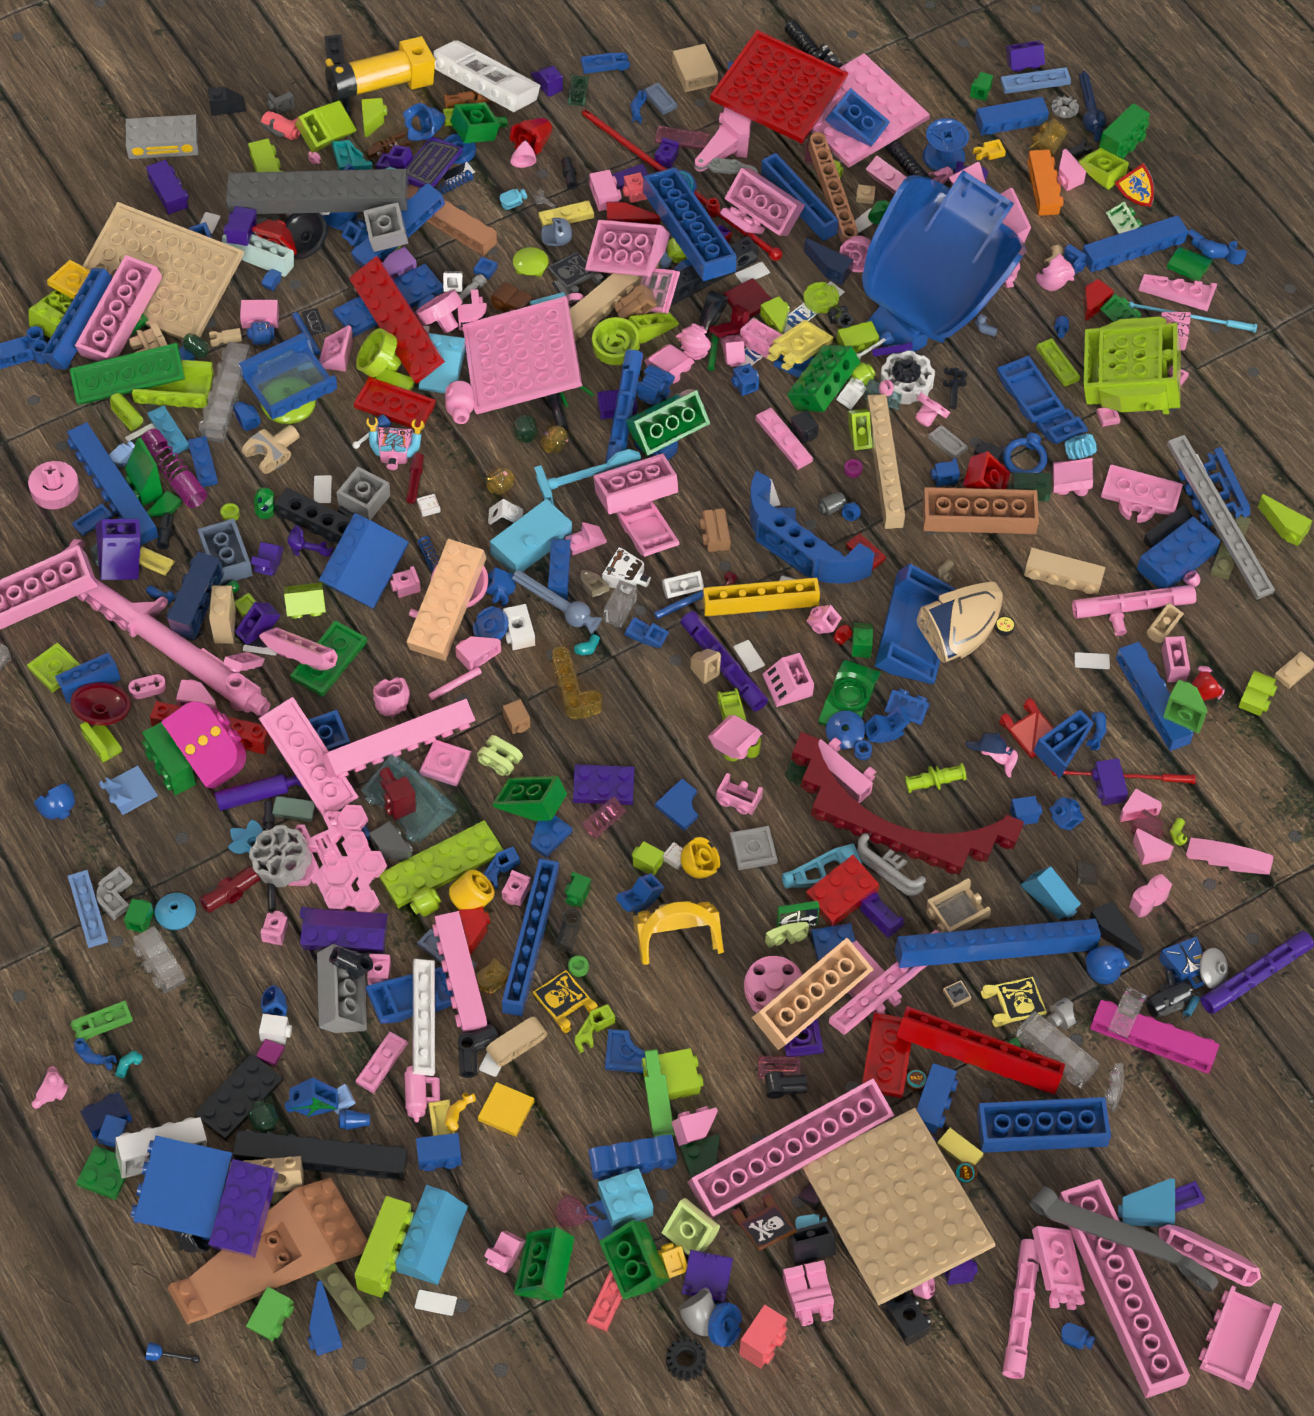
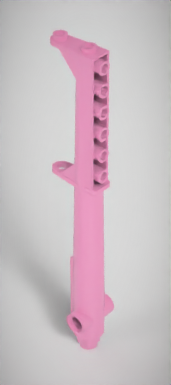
[61,539,270,716]

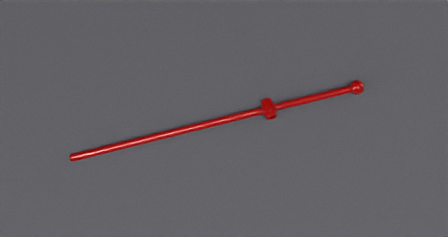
[582,109,782,261]

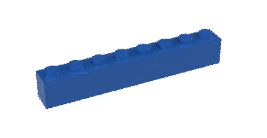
[67,422,158,546]
[502,858,559,1017]

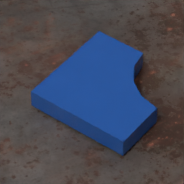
[655,779,698,831]
[605,1029,645,1073]

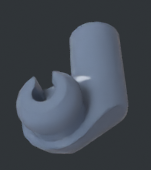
[975,314,998,337]

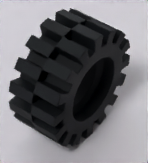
[666,1337,706,1381]

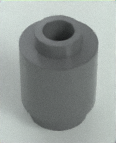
[817,492,846,516]

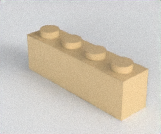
[1024,548,1106,596]

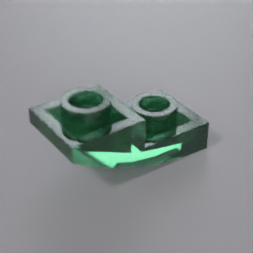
[568,75,589,106]

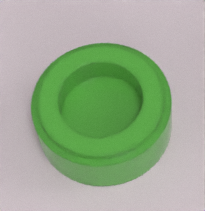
[568,955,589,977]

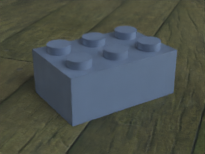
[197,519,253,586]

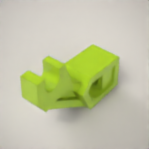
[575,1004,615,1053]

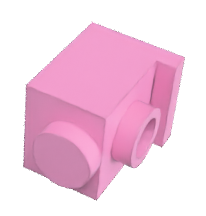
[390,566,421,598]
[502,870,531,907]
[260,911,289,946]
[367,954,391,985]

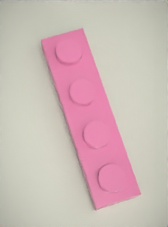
[756,408,813,470]

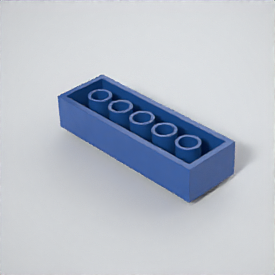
[976,1097,1111,1153]

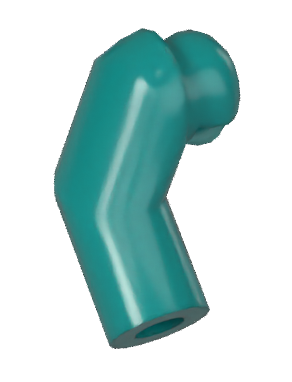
[574,634,600,655]
[115,1051,143,1078]

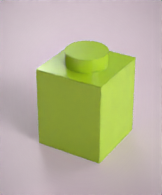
[632,841,664,875]

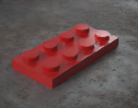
[353,377,436,429]
[862,1013,911,1098]

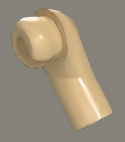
[1044,245,1063,267]

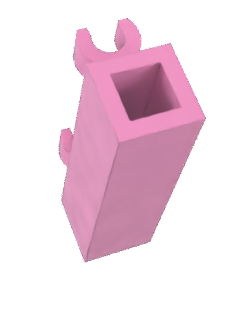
[818,737,876,803]

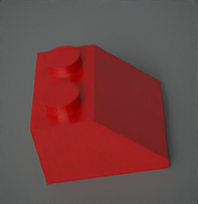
[963,451,1011,489]

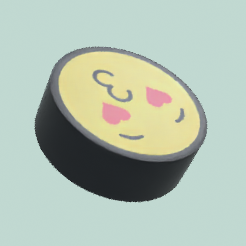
[995,616,1015,636]

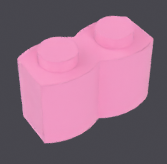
[1129,874,1172,917]

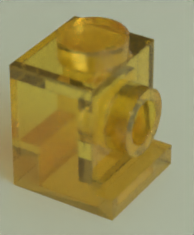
[476,958,508,995]

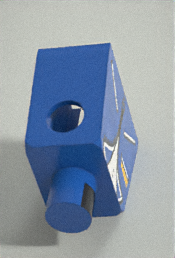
[1159,937,1204,989]

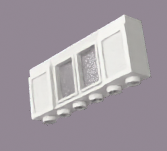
[433,40,540,112]

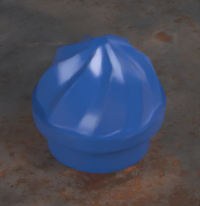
[842,502,861,521]

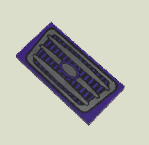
[405,137,463,188]

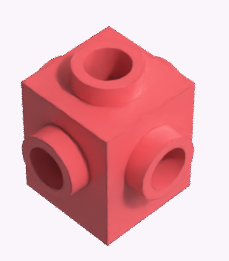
[623,173,647,203]

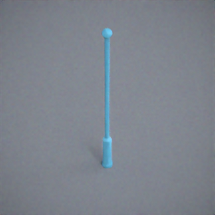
[1128,301,1257,333]

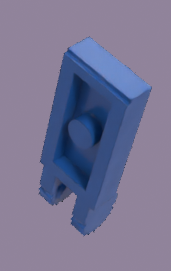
[580,52,630,74]

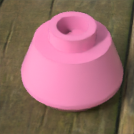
[910,1278,935,1299]

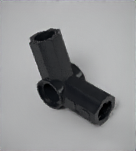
[458,1024,499,1078]

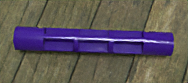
[680,611,768,712]
[1200,930,1314,1015]

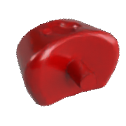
[833,625,853,645]

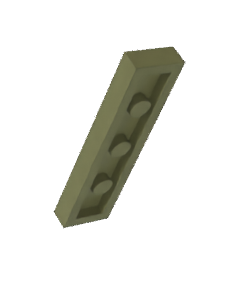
[1210,513,1251,580]

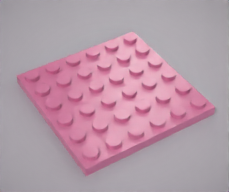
[811,53,930,168]
[463,296,582,414]

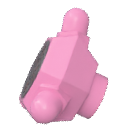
[31,1066,68,1109]

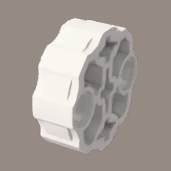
[880,351,935,404]

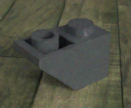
[369,821,413,861]

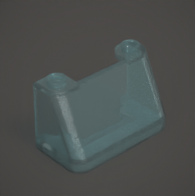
[361,754,458,843]

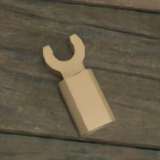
[209,328,242,346]

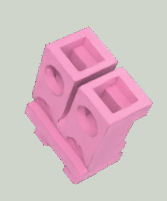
[782,1260,834,1326]

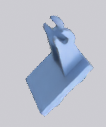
[99,766,158,815]

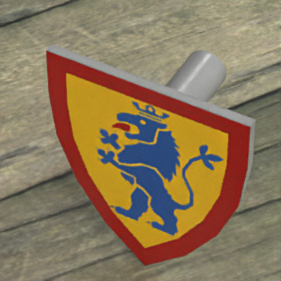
[1115,163,1154,207]

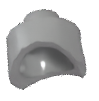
[1048,998,1078,1030]

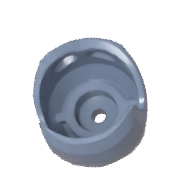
[541,217,572,246]

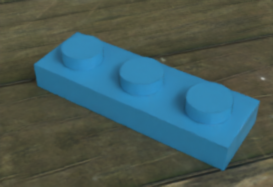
[147,405,189,456]

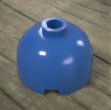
[33,783,75,821]

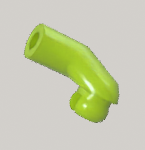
[1169,818,1187,846]

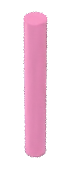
[428,667,481,701]

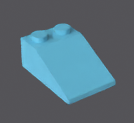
[419,333,466,393]

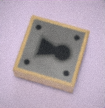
[943,980,971,1008]

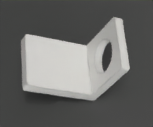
[488,499,523,525]

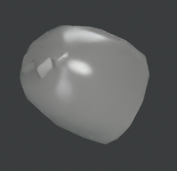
[679,1287,716,1336]

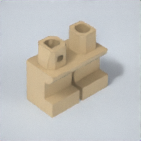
[129,323,167,353]

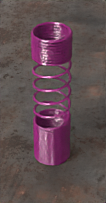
[140,428,207,508]

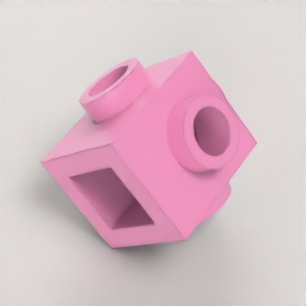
[807,605,842,634]

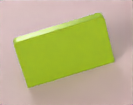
[80,722,122,763]

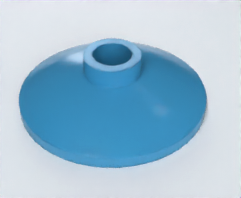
[155,893,196,930]

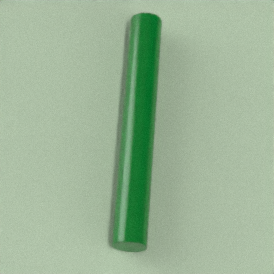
[707,324,719,371]

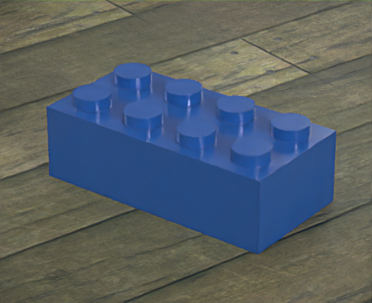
[1137,517,1221,589]

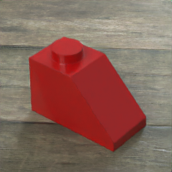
[1083,279,1114,321]
[458,906,490,955]

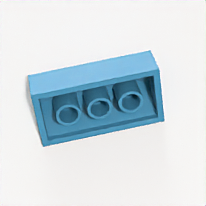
[396,1185,468,1285]

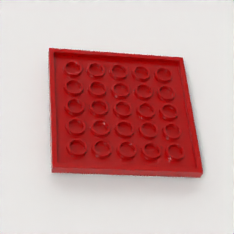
[709,30,848,144]

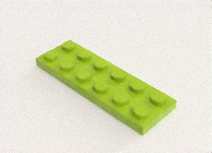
[379,820,503,908]

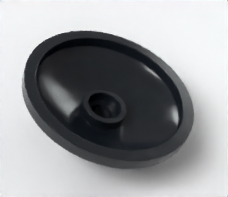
[284,213,328,259]

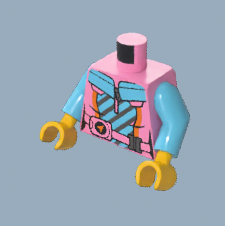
[367,417,425,470]

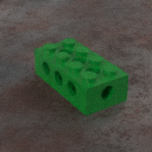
[787,345,861,412]

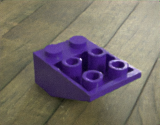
[95,519,141,581]

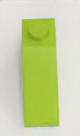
[628,312,679,344]
[1258,494,1312,546]

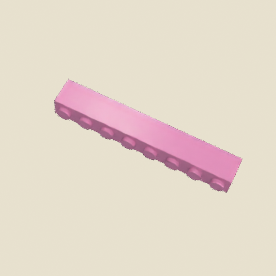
[321,699,475,779]

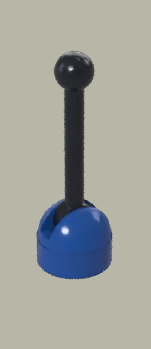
[146,1342,200,1364]

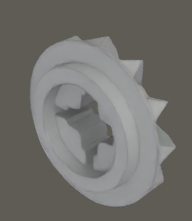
[1051,95,1079,118]

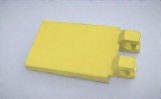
[767,320,834,371]

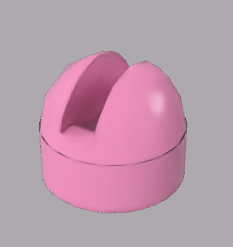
[879,380,894,396]
[1183,570,1200,587]

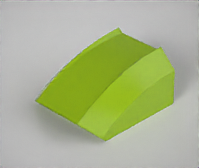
[1078,148,1129,190]

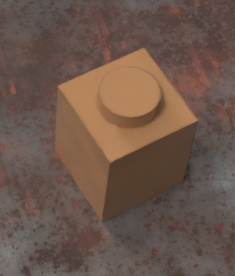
[503,699,530,734]

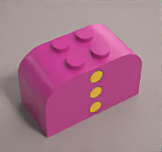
[161,702,246,789]

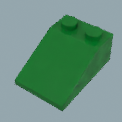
[124,438,163,506]
[492,776,567,821]

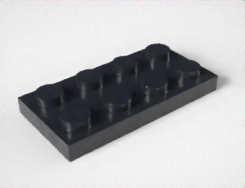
[194,1054,284,1141]

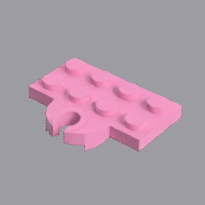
[1101,465,1183,523]

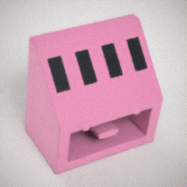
[763,653,814,707]

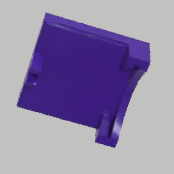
[682,1249,733,1302]

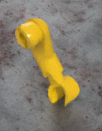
[445,1093,476,1132]

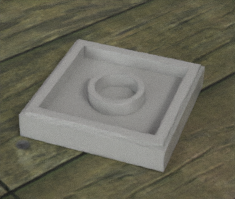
[730,826,778,870]

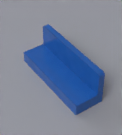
[55,652,121,703]

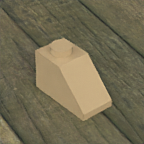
[690,649,721,684]

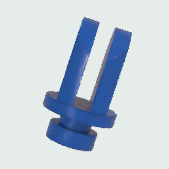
[1061,1322,1095,1350]

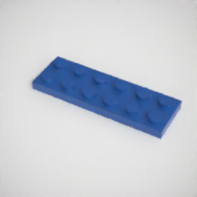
[333,264,444,338]

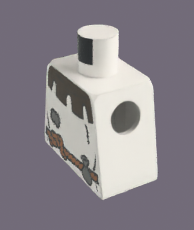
[602,547,651,592]

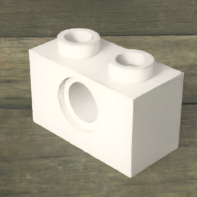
[503,604,535,650]

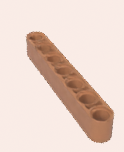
[808,132,858,244]

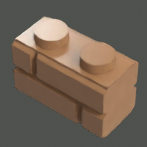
[614,284,658,320]
[699,508,731,552]

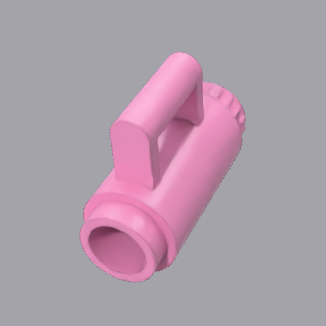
[404,1066,440,1122]

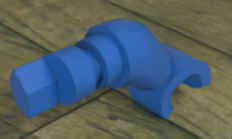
[1188,229,1247,265]

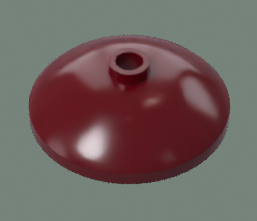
[71,682,131,726]

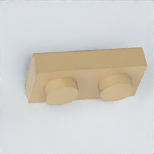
[1274,651,1314,689]

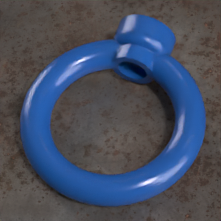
[1003,432,1047,477]

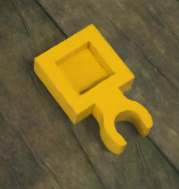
[973,139,1006,160]

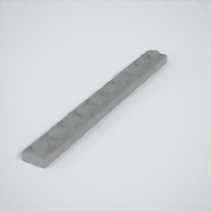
[1167,435,1275,600]

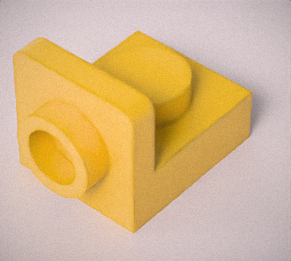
[658,1243,687,1278]

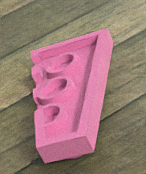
[1138,274,1217,311]

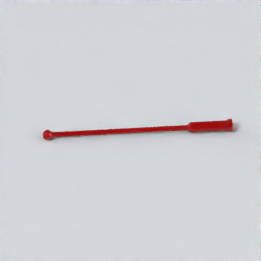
[1051,771,1196,784]

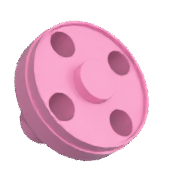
[744,956,802,1012]

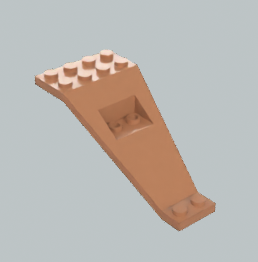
[167,1178,368,1324]

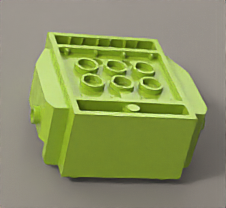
[1084,317,1181,415]

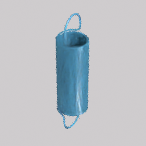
[1183,992,1200,1020]

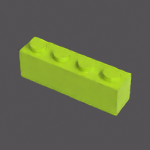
[248,138,283,172]

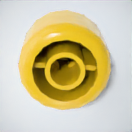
[449,870,495,910]

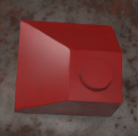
[251,219,297,255]

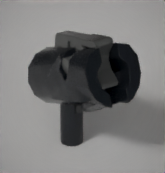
[1145,970,1193,1018]

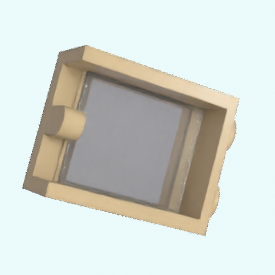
[926,878,991,933]

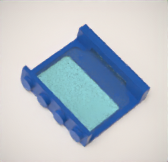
[239,332,337,420]

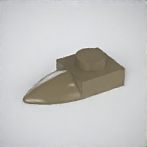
[580,570,609,598]

